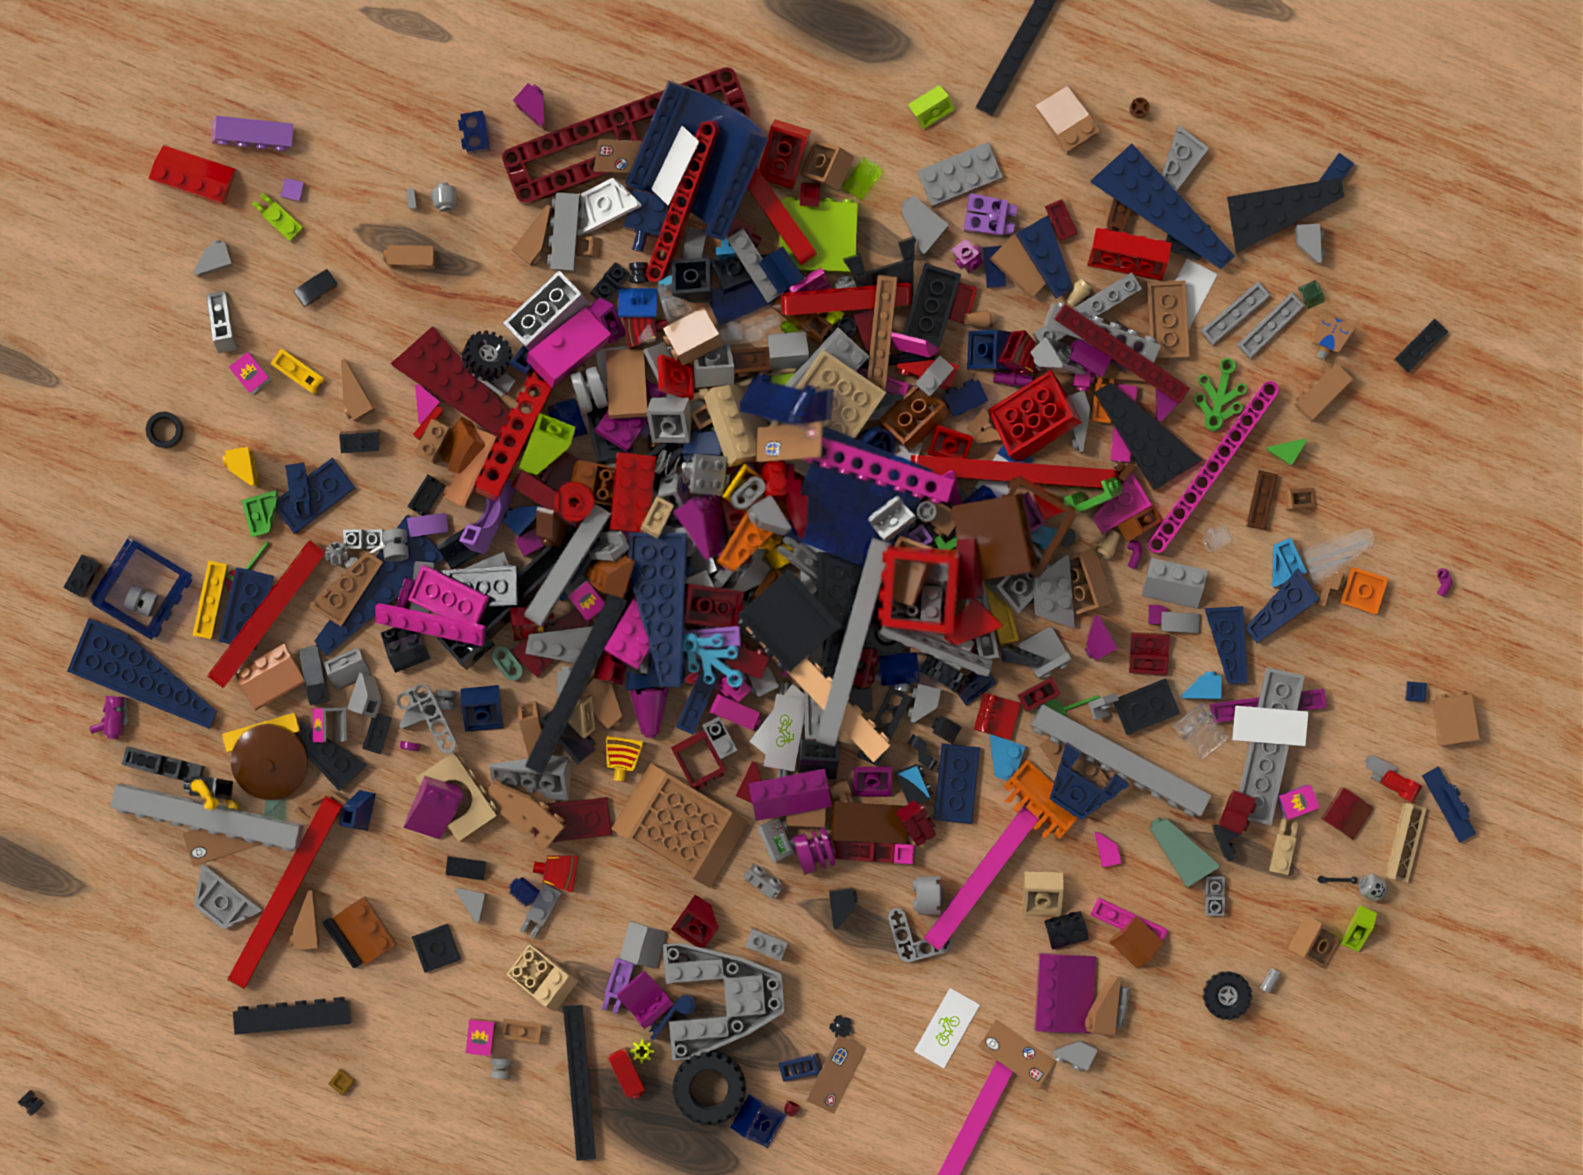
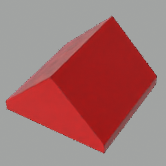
[927,425,974,459]

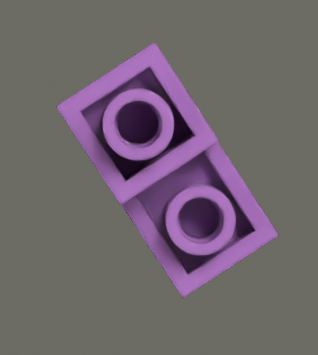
[407,513,449,537]

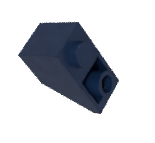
[339,790,376,831]

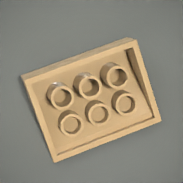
[704,385,769,467]

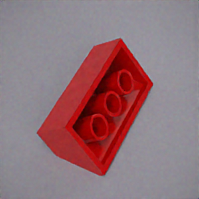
[148,145,236,205]
[1087,228,1171,281]

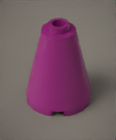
[630,687,669,738]

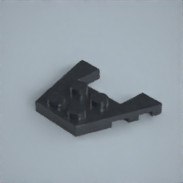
[843,236,916,297]

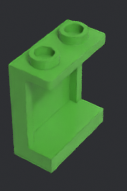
[1064,477,1123,513]

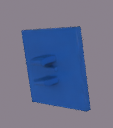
[618,288,657,317]

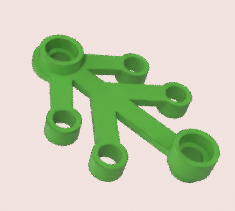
[1193,358,1247,431]

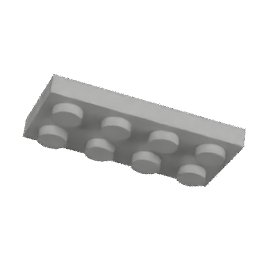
[917,142,1003,207]

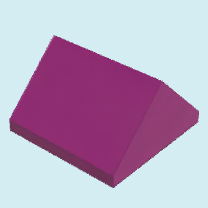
[853,767,892,797]

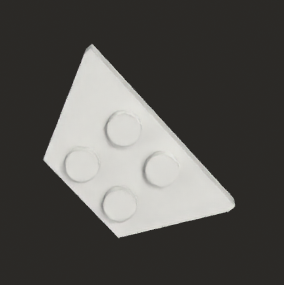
[577,178,641,236]

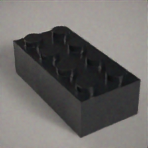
[903,263,961,348]

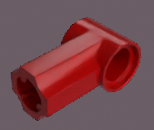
[1381,770,1423,803]

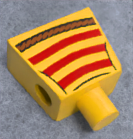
[606,736,643,781]

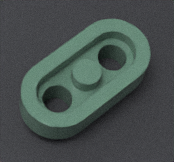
[492,646,523,681]

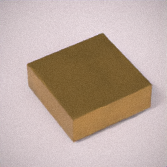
[328,1068,355,1096]

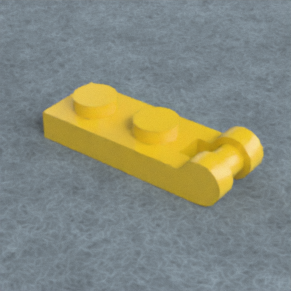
[270,348,325,395]

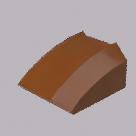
[441,417,486,473]

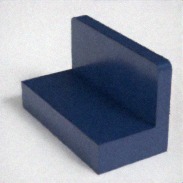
[759,246,804,294]

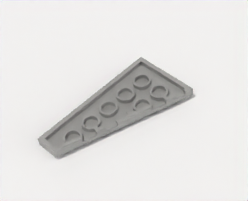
[525,626,641,674]

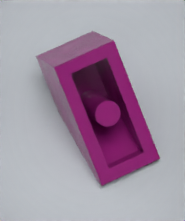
[587,297,626,344]
[1155,388,1179,422]

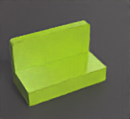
[908,85,955,129]

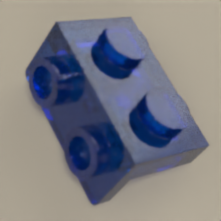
[548,398,588,439]

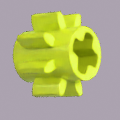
[630,1039,654,1063]

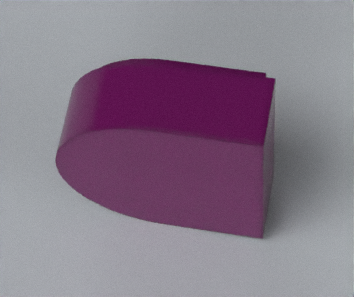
[1148,604,1168,624]
[400,741,421,751]

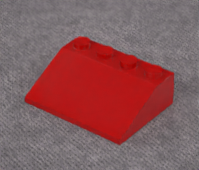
[988,370,1082,462]

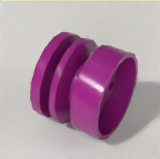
[793,828,836,875]

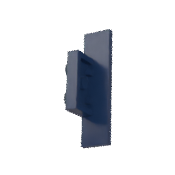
[1422,766,1476,843]

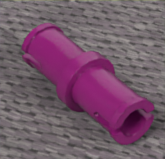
[993,371,1033,387]

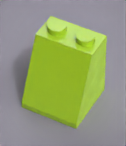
[519,413,575,475]

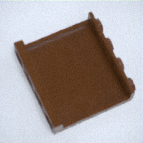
[952,493,1038,580]

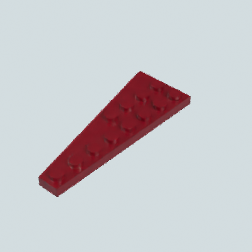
[390,326,530,452]

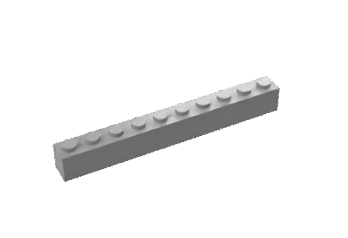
[1029,705,1211,818]
[111,783,304,851]

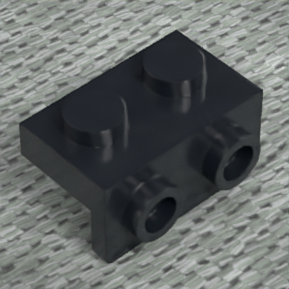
[436,528,481,570]
[1044,911,1089,949]

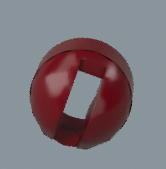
[784,1100,801,1117]

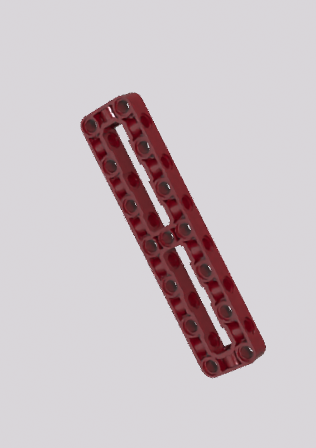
[502,67,750,205]

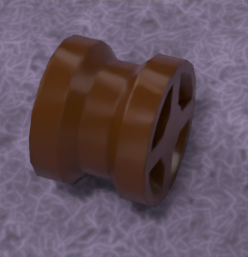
[1129,97,1150,118]

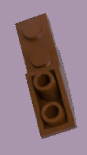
[771,292,835,345]

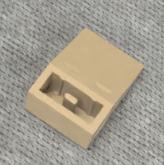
[506,944,578,1012]

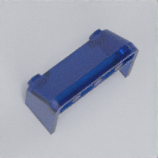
[739,374,834,425]

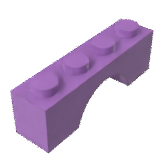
[459,473,516,555]

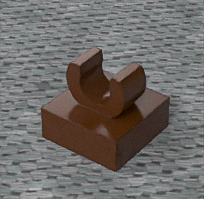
[1114,461,1136,483]

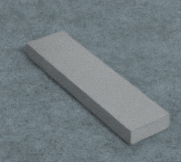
[1200,281,1271,346]
[1237,292,1305,359]

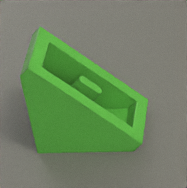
[1266,438,1306,466]

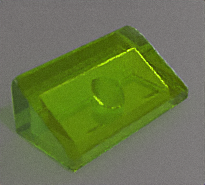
[842,157,882,201]

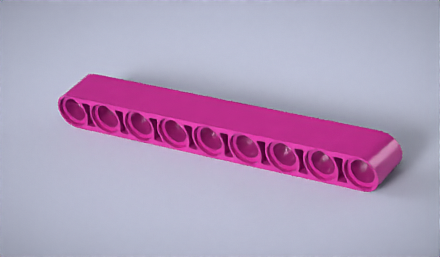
[924,803,1042,951]

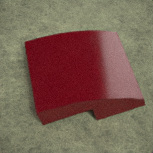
[1129,632,1170,675]

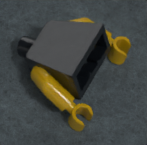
[183,776,240,811]

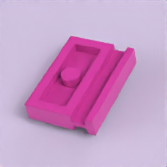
[789,268,832,292]

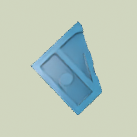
[1272,538,1307,588]
[989,734,1026,781]

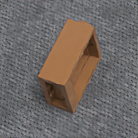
[383,245,436,269]

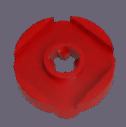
[555,482,594,521]

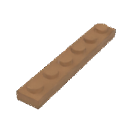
[867,275,897,391]

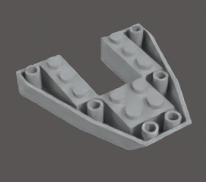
[663,943,785,1061]

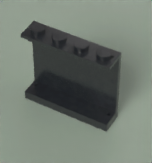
[737,569,841,673]

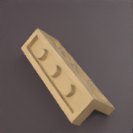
[1385,803,1426,883]

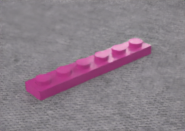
[375,603,485,646]

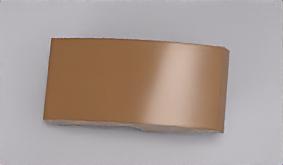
[1315,571,1345,607]

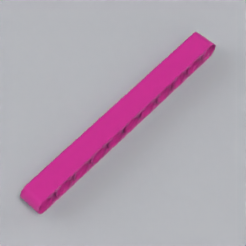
[1147,381,1279,554]

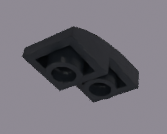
[590,262,630,301]
[294,269,338,307]

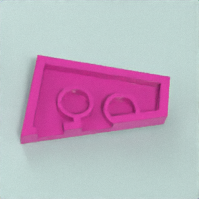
[1092,472,1152,534]

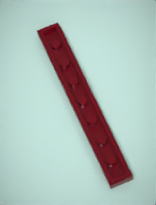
[1054,303,1190,404]

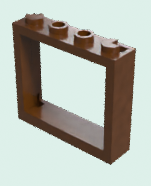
[1002,475,1079,578]

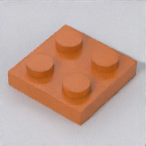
[1340,567,1389,615]

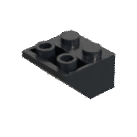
[381,627,431,673]
[798,738,840,779]

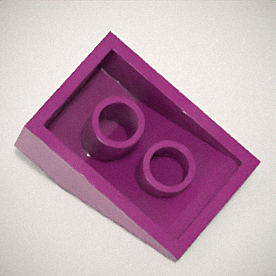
[403,775,463,839]

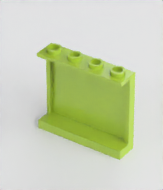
[779,197,858,274]

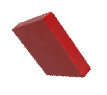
[657,354,694,401]

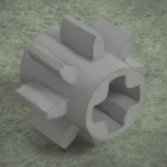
[325,542,349,566]

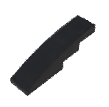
[121,746,205,781]

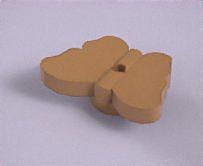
[967,409,1001,444]

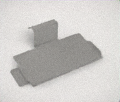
[1365,755,1398,782]

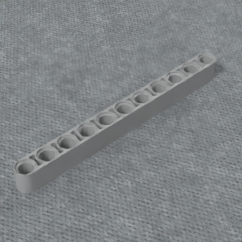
[816,538,891,746]

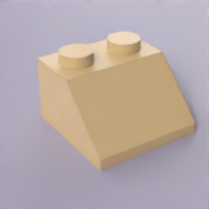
[1022,871,1063,916]

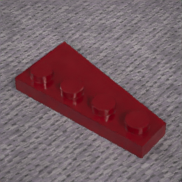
[510,609,591,677]

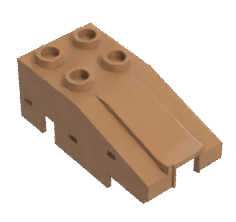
[488,779,566,850]

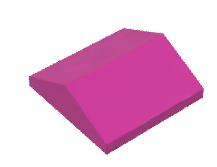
[891,332,940,357]

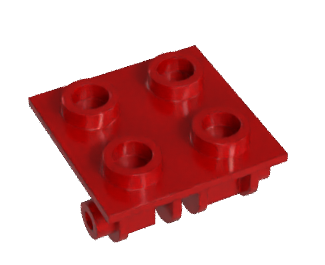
[973,693,1020,740]

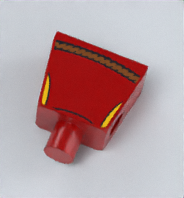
[533,855,579,893]

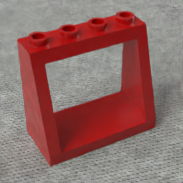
[878,546,958,634]

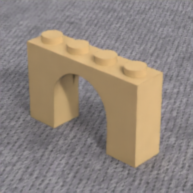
[415,752,498,842]

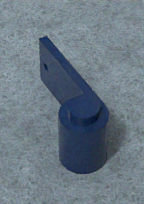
[649,994,696,1040]

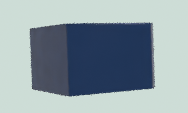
[510,345,532,376]

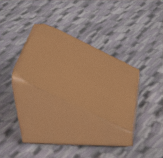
[576,236,601,257]

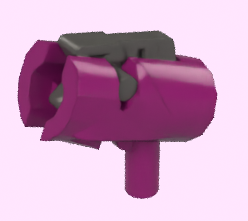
[89,696,129,739]

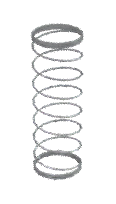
[655,450,730,497]

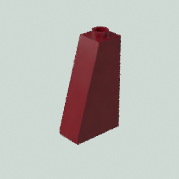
[511,470,584,529]

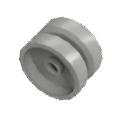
[570,366,608,414]

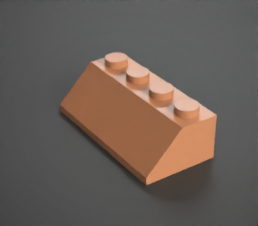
[443,429,499,509]

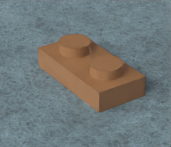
[501,1018,542,1044]

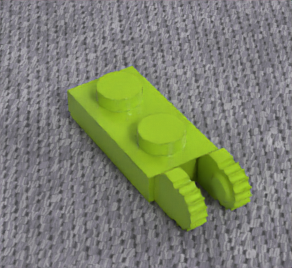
[252,192,303,242]

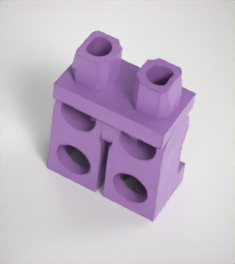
[963,193,1017,237]

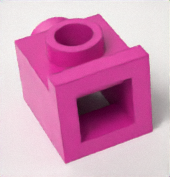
[1073,367,1094,392]

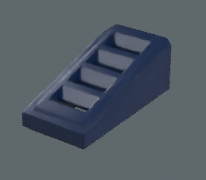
[778,1053,822,1082]

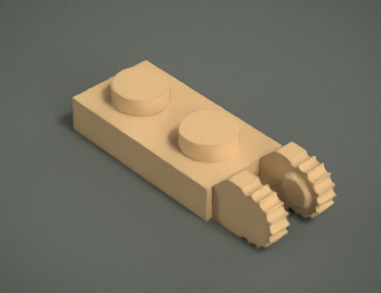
[1269,819,1298,875]

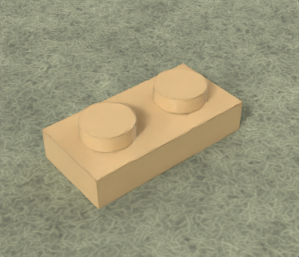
[640,497,674,538]

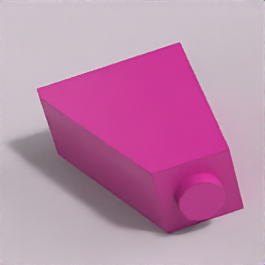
[710,694,762,730]

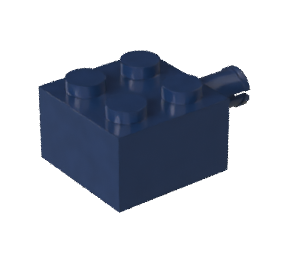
[624,189,671,252]

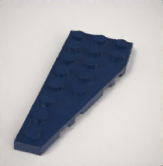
[628,532,688,688]

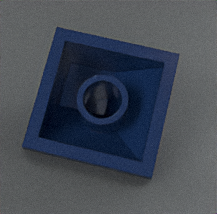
[503,506,544,537]

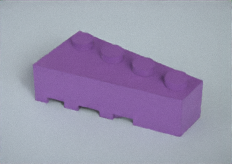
[211,116,293,151]

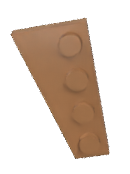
[308,551,383,626]

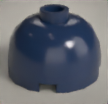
[857,426,896,466]

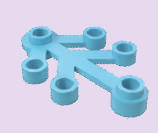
[683,633,743,687]

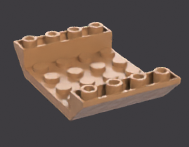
[611,763,749,888]

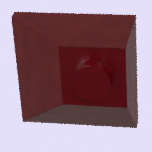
[671,894,719,948]

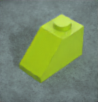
[1341,905,1377,952]

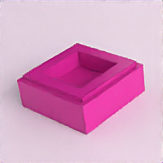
[894,844,915,864]

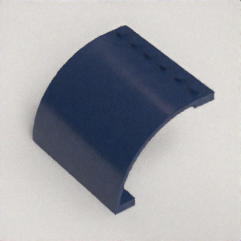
[625,80,769,241]

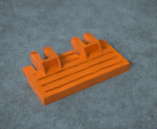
[1003,759,1078,839]

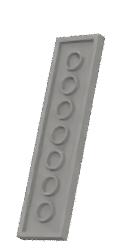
[1239,667,1305,825]

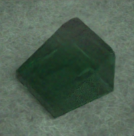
[1298,280,1325,309]

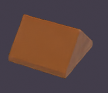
[1109,915,1164,968]

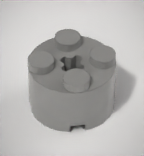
[913,876,943,915]

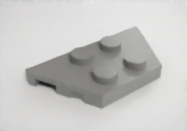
[1032,554,1075,628]
[194,864,262,929]

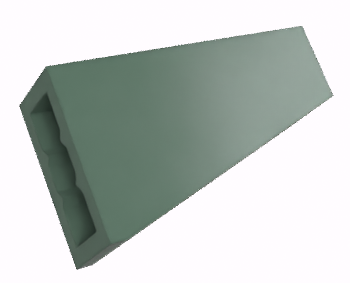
[1149,817,1220,887]

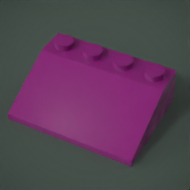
[674,494,728,560]
[1034,953,1096,1033]

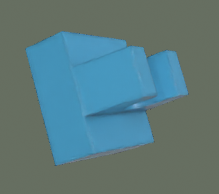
[716,238,736,260]

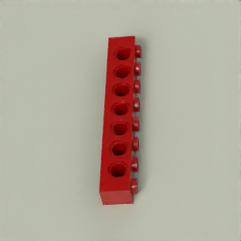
[474,368,553,502]

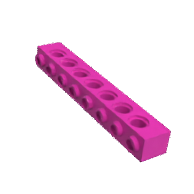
[802,437,954,504]

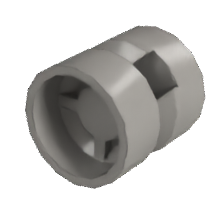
[382,529,409,562]
[124,585,159,618]

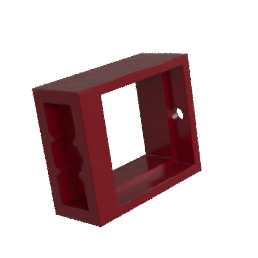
[670,730,726,790]

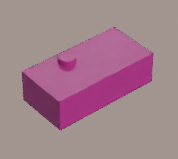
[527,307,611,388]

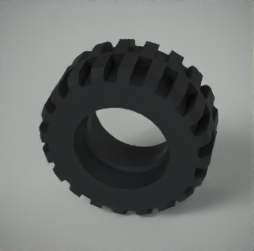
[673,1050,746,1126]

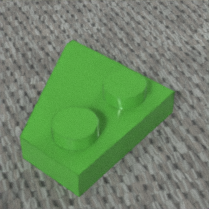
[241,490,278,537]

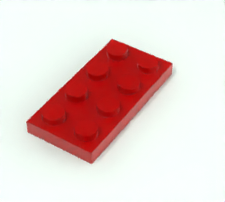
[610,452,656,533]

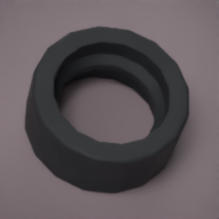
[145,411,184,449]

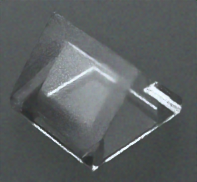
[638,324,656,344]

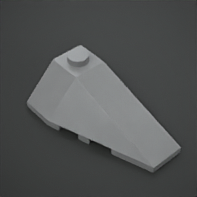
[489,756,571,801]

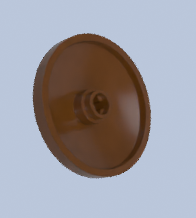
[231,724,308,800]

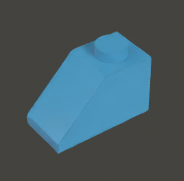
[1181,672,1221,699]

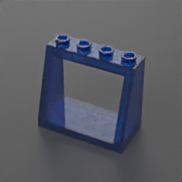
[89,535,193,640]

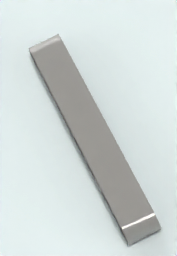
[524,503,611,626]

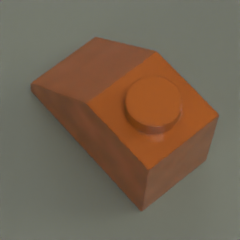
[1118,504,1163,542]

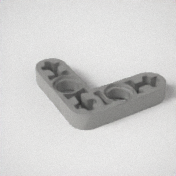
[888,908,953,962]

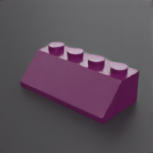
[749,769,832,821]

